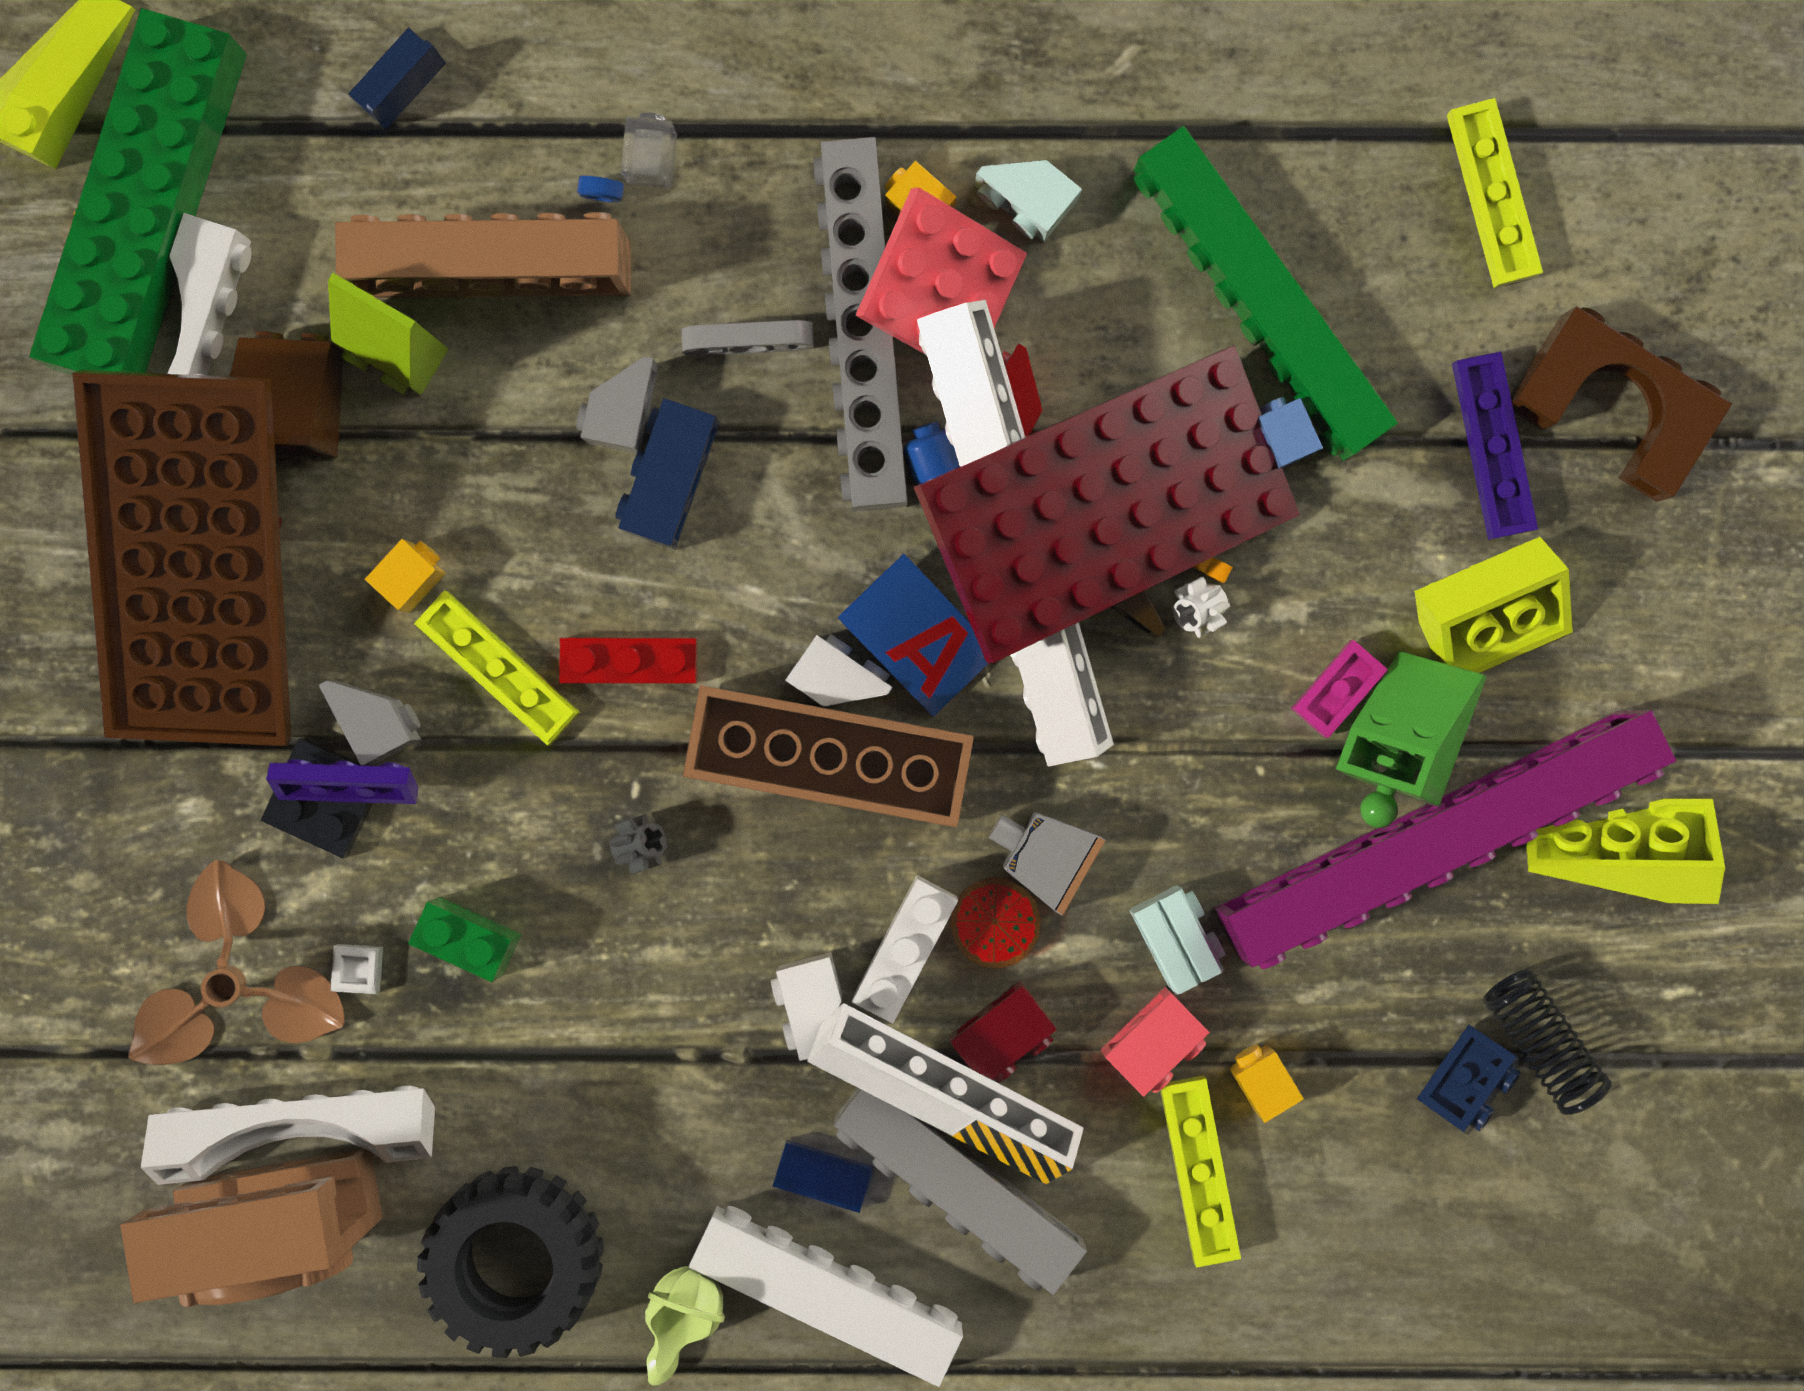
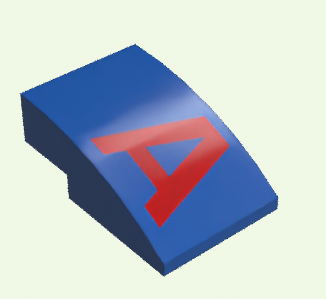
[837,553,989,717]

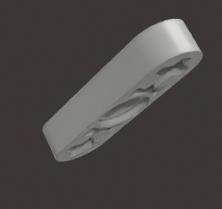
[681,320,814,356]

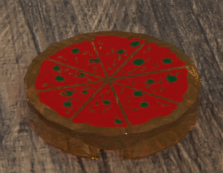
[950,877,1041,969]

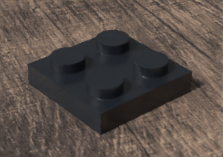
[260,738,373,858]

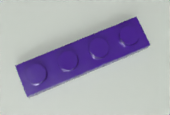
[1452,351,1538,540]

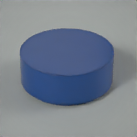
[577,176,624,203]

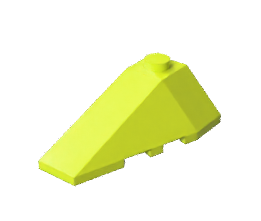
[0,0,136,170]
[1526,799,1725,904]

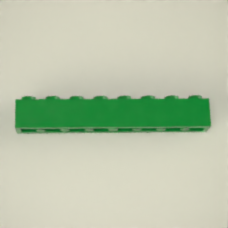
[1134,125,1398,461]

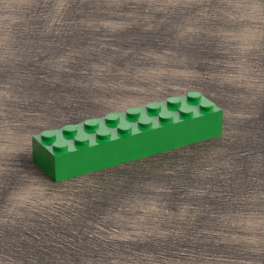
[29,8,247,375]

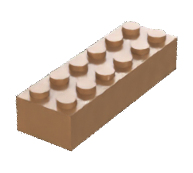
[335,212,631,299]
[683,685,974,827]

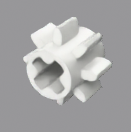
[1171,577,1230,638]

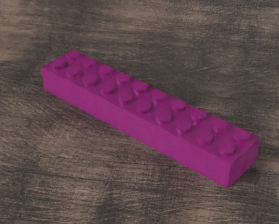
[1213,710,1677,969]

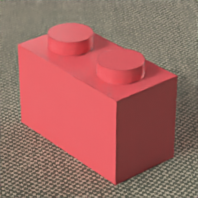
[1100,987,1210,1097]

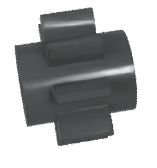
[609,814,667,874]

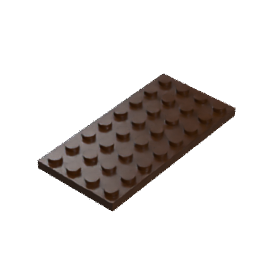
[72,370,292,746]

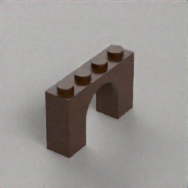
[1511,306,1732,502]

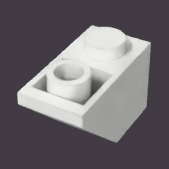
[785,634,893,707]
[771,952,843,1061]

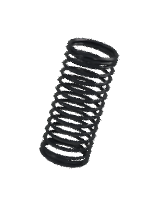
[1483,969,1612,1115]

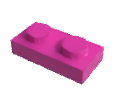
[1290,640,1388,738]

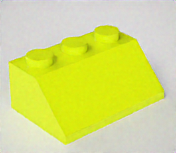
[1414,537,1573,673]

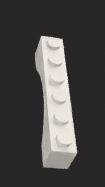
[167,213,252,376]
[141,1086,435,1185]

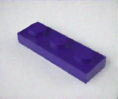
[266,759,419,804]

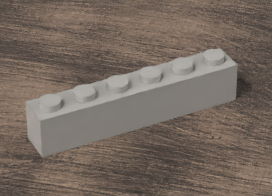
[834,1087,1087,1295]

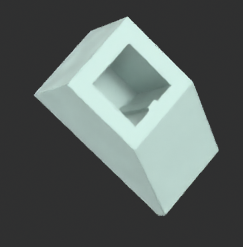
[975,160,1082,243]

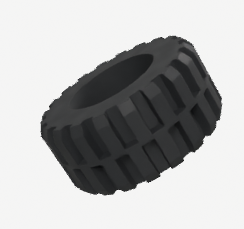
[417,1166,604,1358]

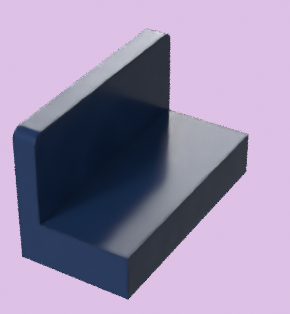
[348,27,446,129]

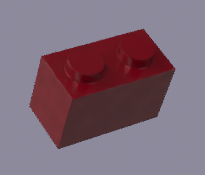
[949,980,1057,1083]

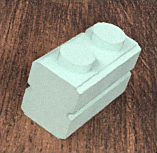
[1129,885,1226,996]

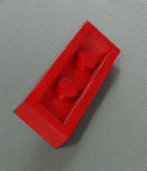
[559,638,698,684]

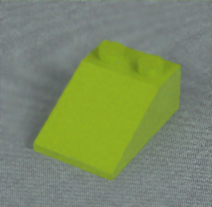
[328,272,449,395]

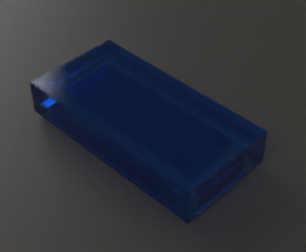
[772,1140,873,1213]

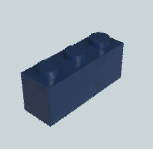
[615,398,720,550]

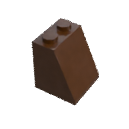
[229,331,343,458]

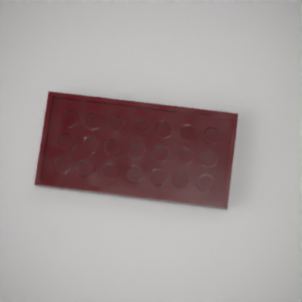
[914,345,1300,663]

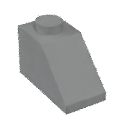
[576,357,659,454]
[319,681,421,766]

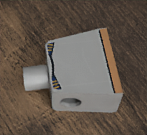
[988,811,1106,916]

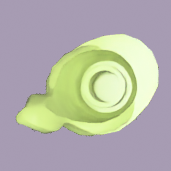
[645,1266,725,1386]

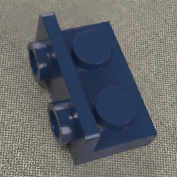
[1417,1025,1521,1135]

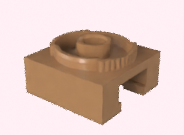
[120,1148,383,1307]

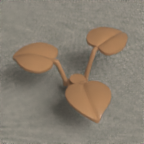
[129,860,345,1065]

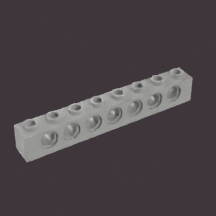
[813,137,907,512]

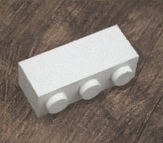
[852,875,958,1024]

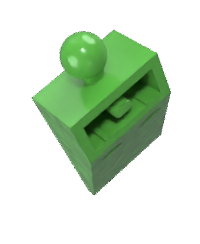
[1336,651,1486,828]

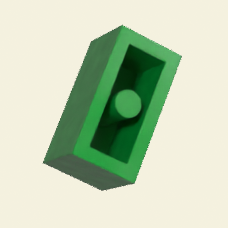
[408,897,522,982]

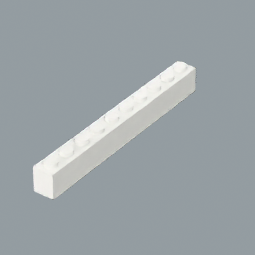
[917,300,1114,766]

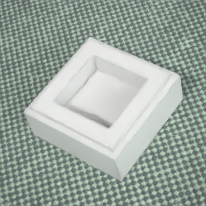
[331,944,383,994]

